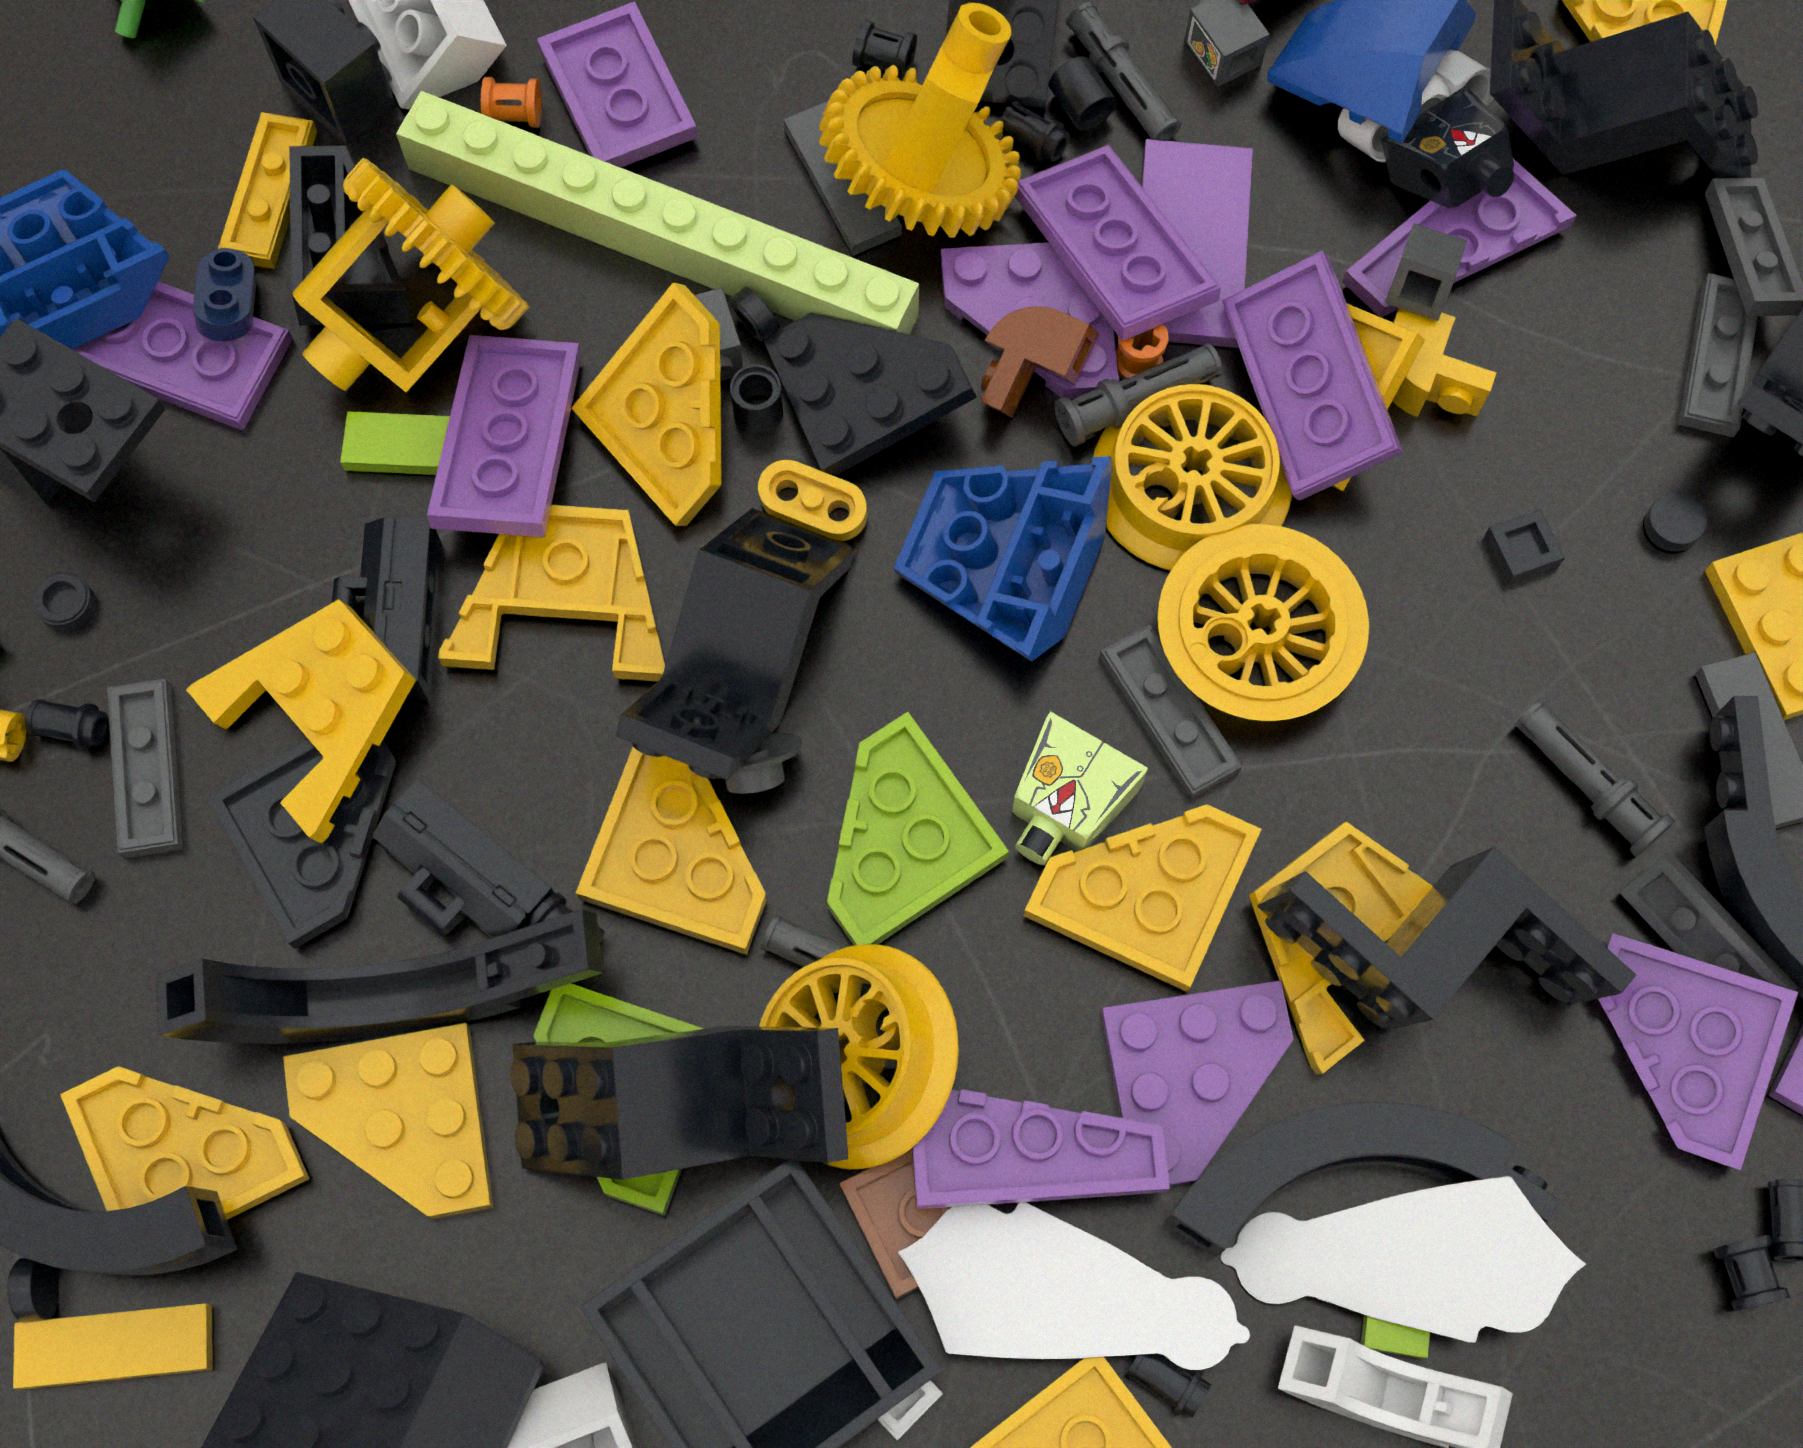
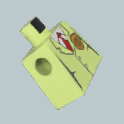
[1012,711,1148,865]

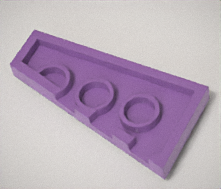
[1342,159,1577,318]
[911,1089,1170,1209]

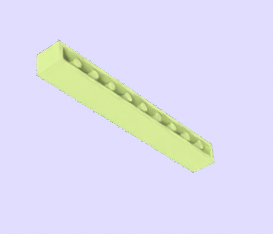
[396,91,919,334]

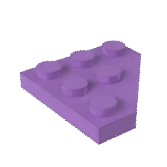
[941,243,1119,399]
[1598,933,1798,1170]
[1101,980,1294,1187]

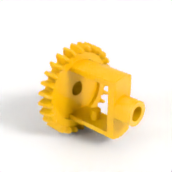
[819,3,1021,237]
[292,158,529,392]

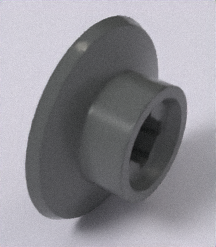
[725,733,802,794]

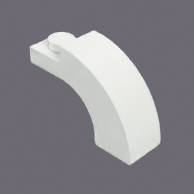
[1278,1326,1513,1448]

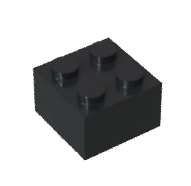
[252,0,396,144]

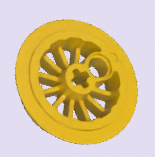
[1091,384,1292,570]
[1158,524,1369,721]
[759,944,959,1169]

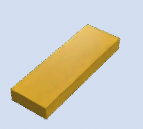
[218,112,317,269]
[13,1303,213,1390]

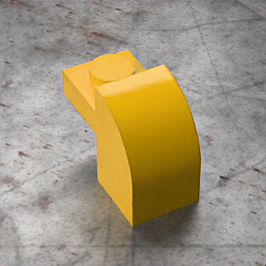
[1392,308,1496,417]

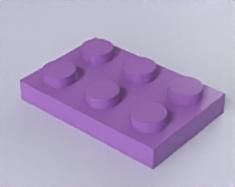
[537,1,698,168]

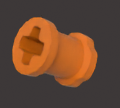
[481,77,542,128]
[1116,324,1169,379]

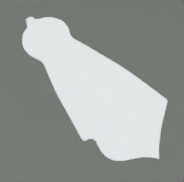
[1221,1176,1586,1342]
[897,1202,1250,1370]

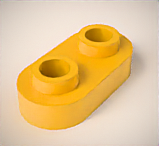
[758,460,867,541]

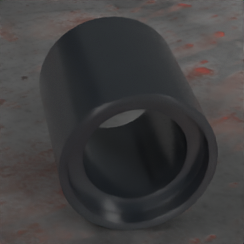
[1048,57,1117,131]
[730,364,783,435]

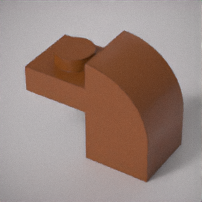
[981,306,1099,418]

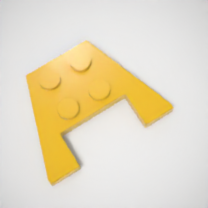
[438,505,665,681]
[186,599,416,844]
[1249,822,1433,1075]

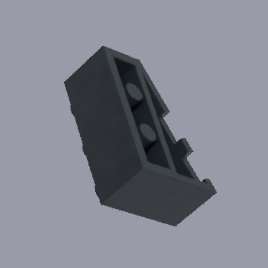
[289,146,411,326]

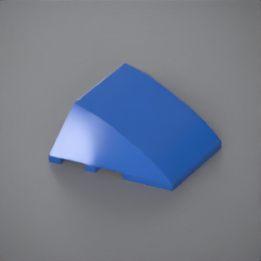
[1267,0,1476,144]
[0,169,169,349]
[893,456,1112,661]

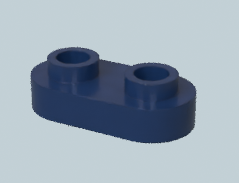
[193,248,256,342]

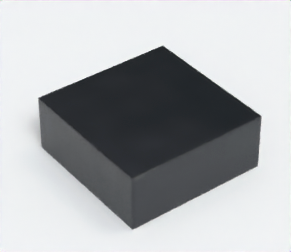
[1484,509,1565,584]

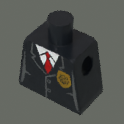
[1381,87,1514,208]

